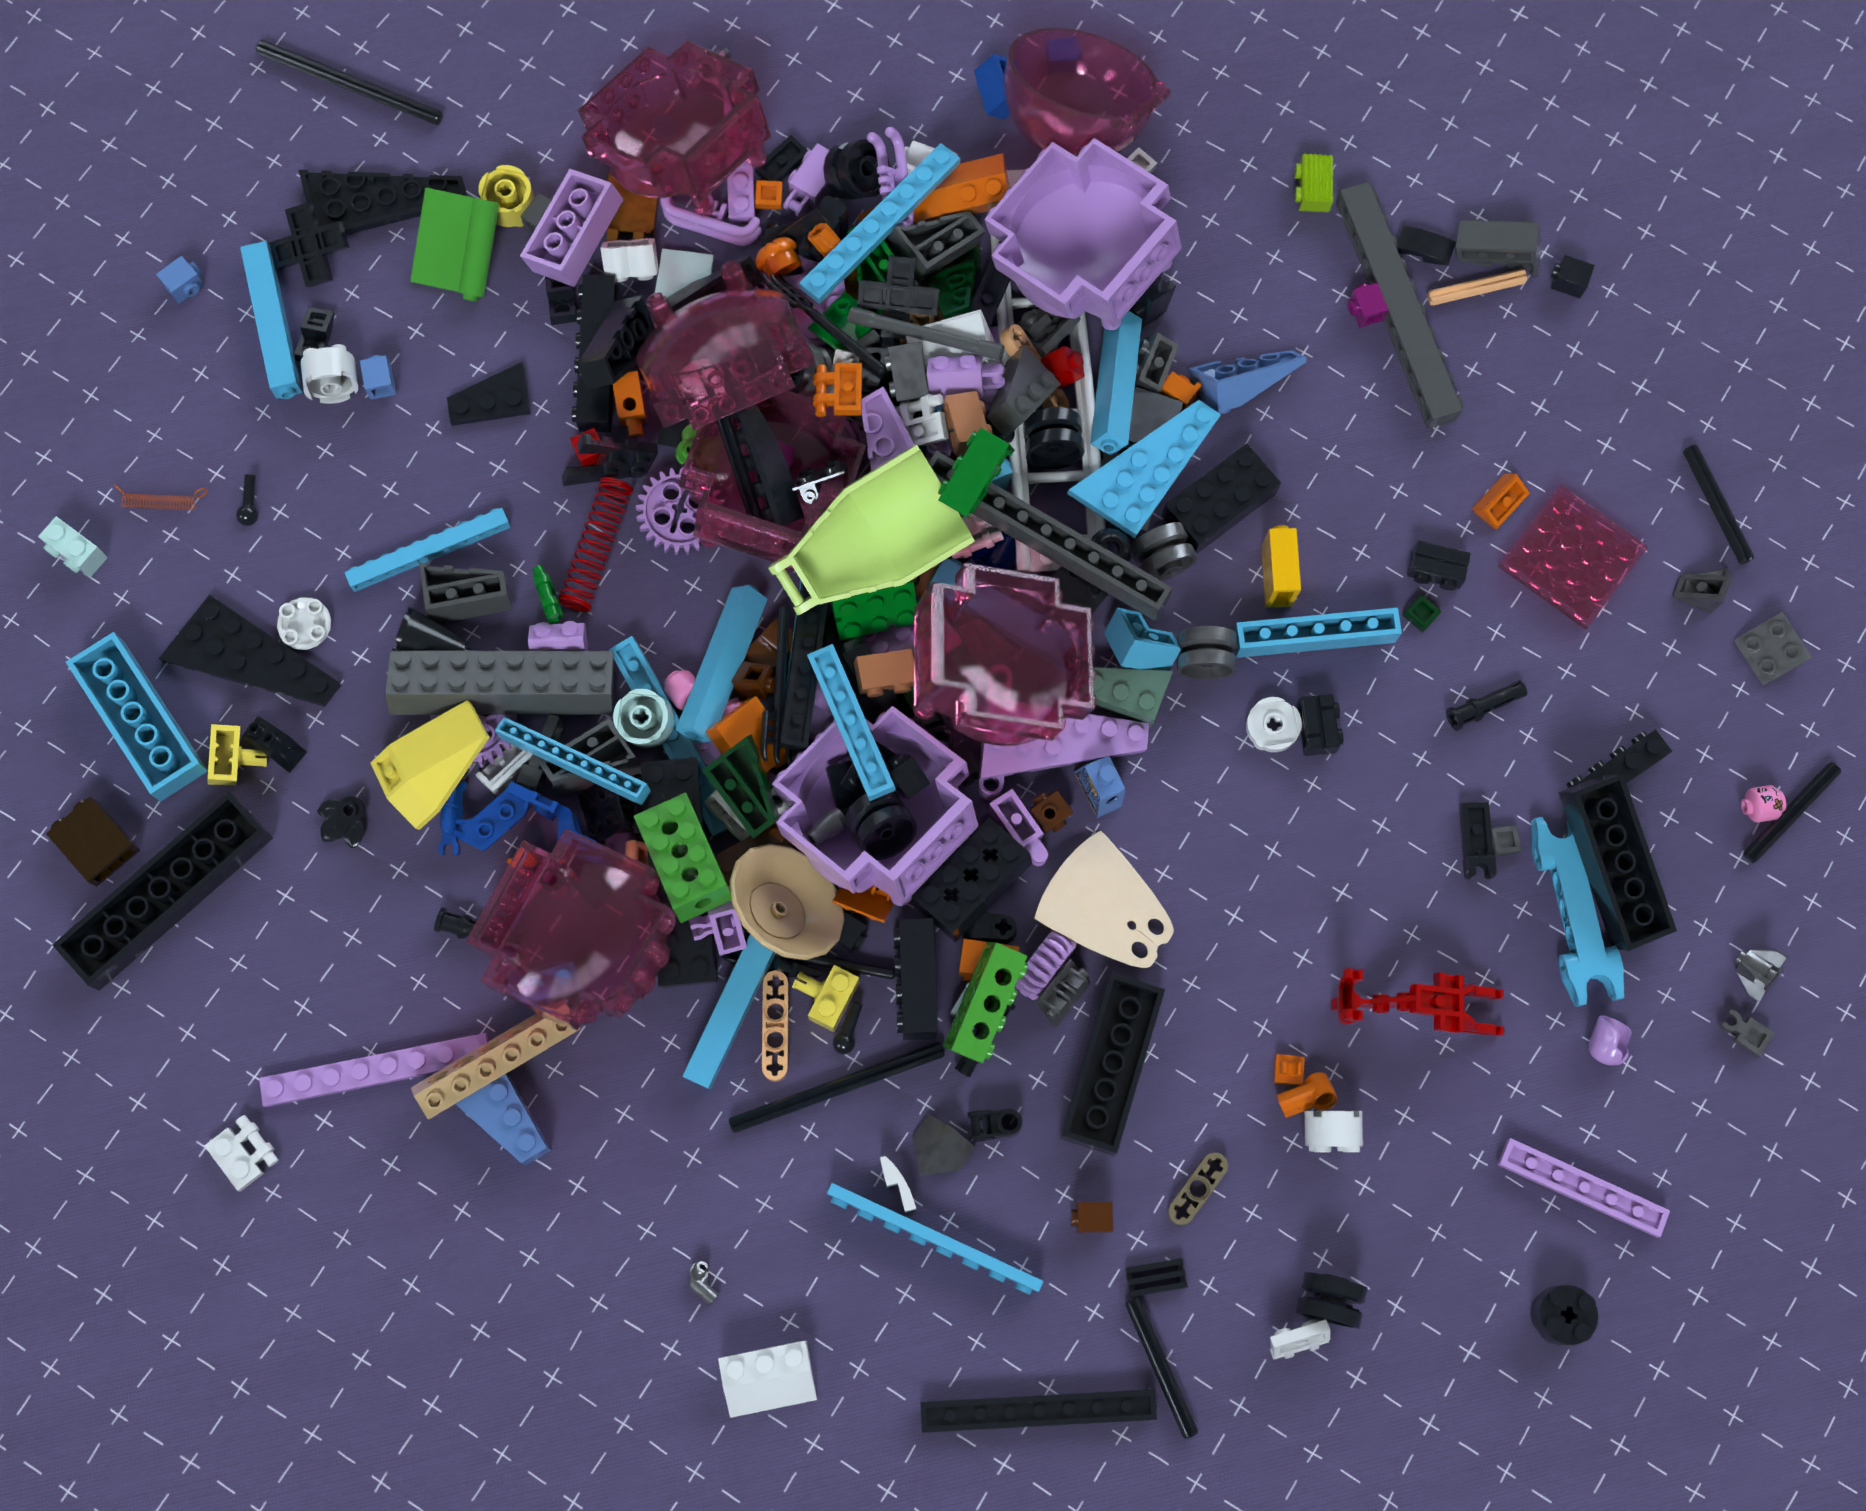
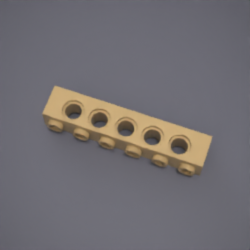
[411,999,580,1120]

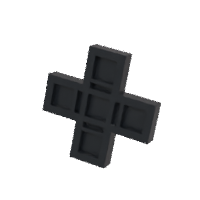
[269,202,349,287]
[857,255,939,340]

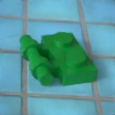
[532,565,564,624]

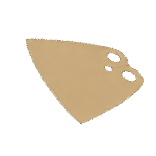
[1034,830,1174,968]

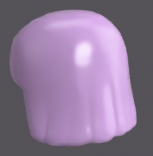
[1588,1016,1632,1066]

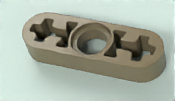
[1167,1152,1228,1226]

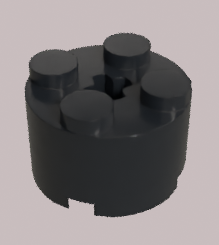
[1531,1285,1598,1345]

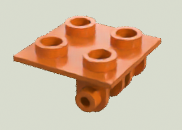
[832,886,894,923]

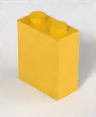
[1261,525,1301,608]

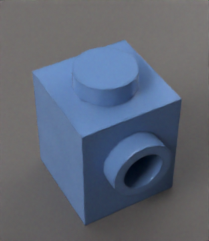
[156,256,205,304]
[360,355,397,400]

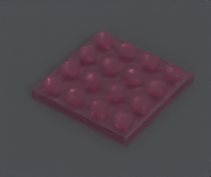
[1498,485,1648,630]

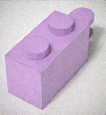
[783,143,830,217]
[927,355,1005,400]
[988,789,1048,867]

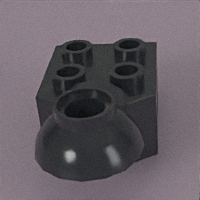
[1035,528,1132,630]

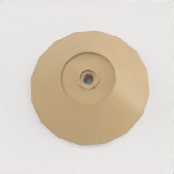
[729,843,845,960]

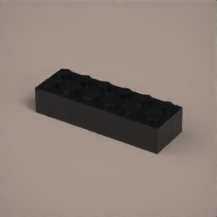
[1558,773,1677,951]
[1059,972,1165,1156]

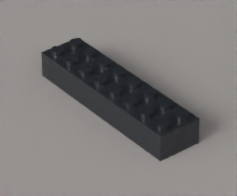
[640,757,717,988]
[52,792,273,991]

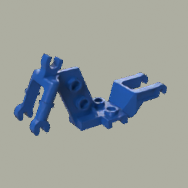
[438,781,614,865]

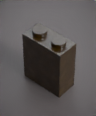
[45,797,140,887]

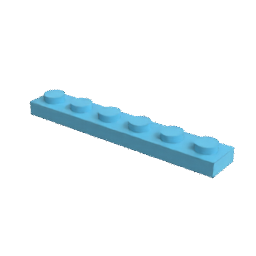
[807,644,896,801]

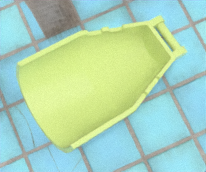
[768,444,975,615]

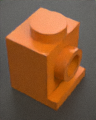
[1159,371,1201,412]

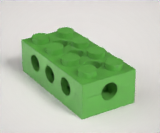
[634,793,731,923]
[943,942,1028,1063]

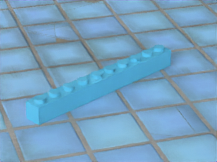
[344,508,511,592]
[494,717,651,805]

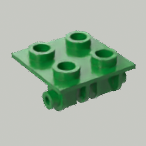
[808,292,876,353]

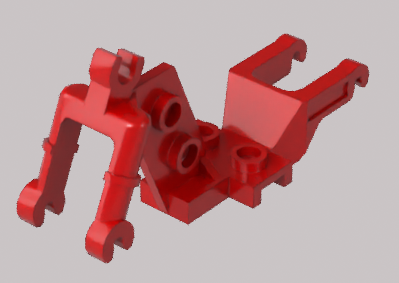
[1331,968,1504,1036]

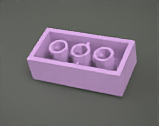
[520,169,624,287]

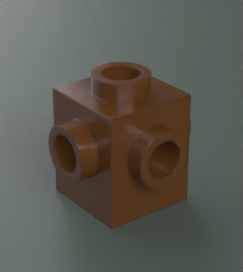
[1030,789,1073,832]

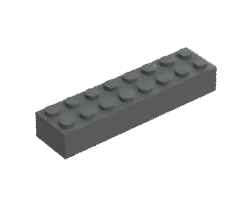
[385,651,614,715]

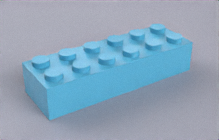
[66,632,208,802]

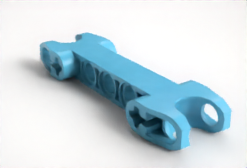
[1531,817,1624,1007]

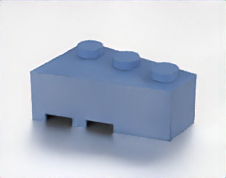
[456,1074,551,1166]

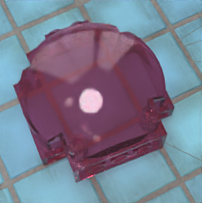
[578,41,771,216]
[636,261,815,430]
[679,377,866,573]
[913,563,1096,746]
[466,829,676,1030]

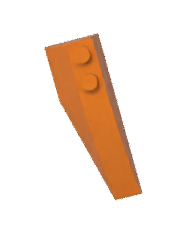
[858,153,1010,225]

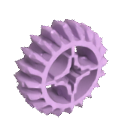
[1015,930,1076,1000]

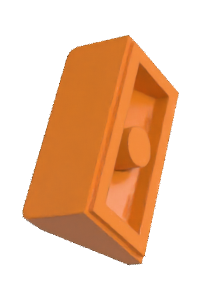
[1472,473,1530,529]

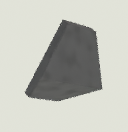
[1673,568,1733,614]
[912,1114,975,1176]

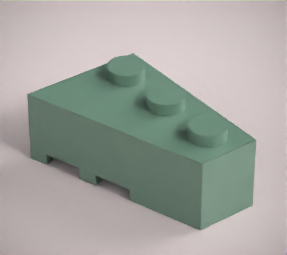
[1075,667,1173,729]

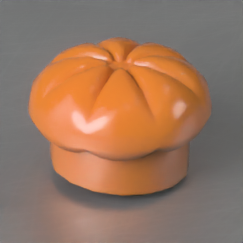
[755,237,802,279]

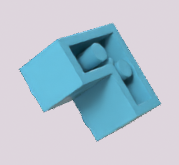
[1104,608,1181,671]

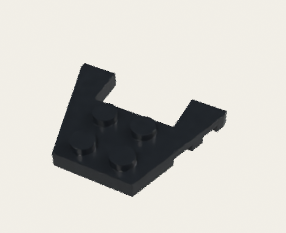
[562,434,658,486]

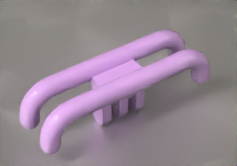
[867,127,914,236]
[660,189,762,246]

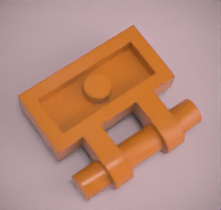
[813,363,862,417]

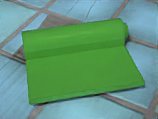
[410,187,500,302]

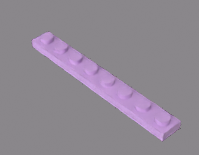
[259,1033,489,1107]

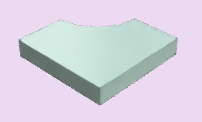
[654,248,714,301]

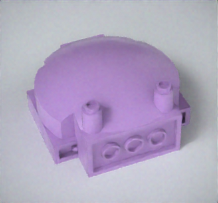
[984,138,1182,330]
[772,706,978,906]

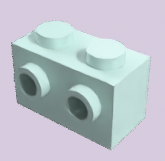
[38,516,108,578]

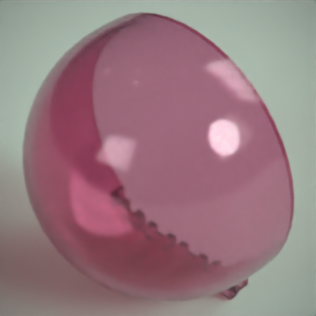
[1004,28,1171,157]

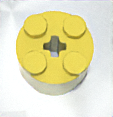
[479,165,535,227]

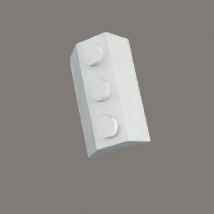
[906,309,998,381]
[718,1341,817,1418]

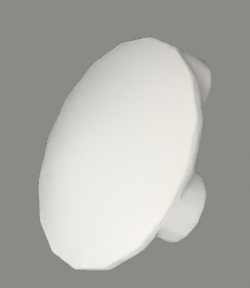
[277,597,331,650]

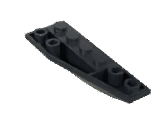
[717,368,805,528]

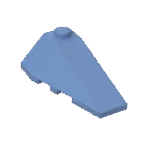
[1189,350,1307,414]

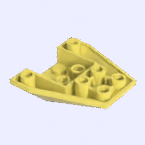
[370,700,489,830]

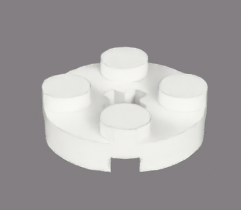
[1246,697,1302,752]

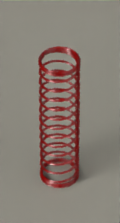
[558,477,633,612]

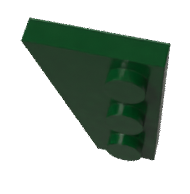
[926,258,977,319]

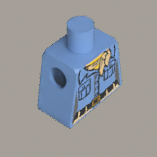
[1074,756,1126,818]

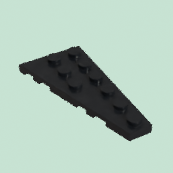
[298,170,468,235]
[159,595,341,707]

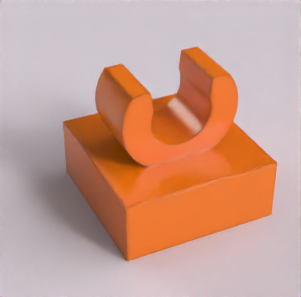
[755,180,783,210]
[1273,1054,1305,1086]

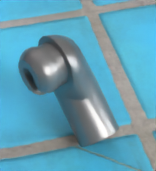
[690,1261,719,1305]

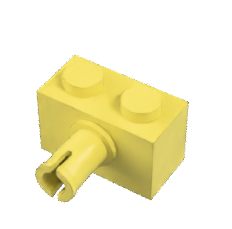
[208,724,267,786]
[792,965,860,1032]

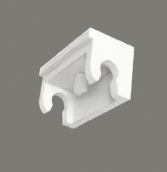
[475,744,532,797]

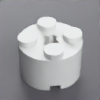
[301,344,358,404]
[1304,1111,1363,1152]

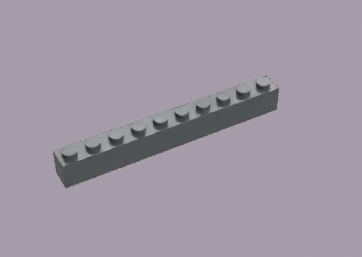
[1336,182,1463,429]
[928,451,1172,621]

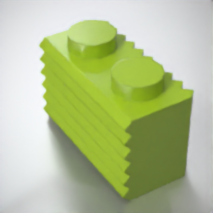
[1294,154,1333,212]

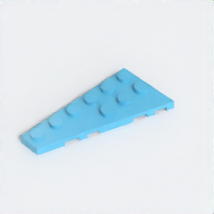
[1067,400,1221,539]

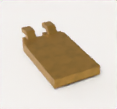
[606,157,663,242]

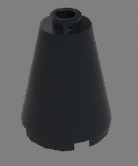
[392,607,471,651]

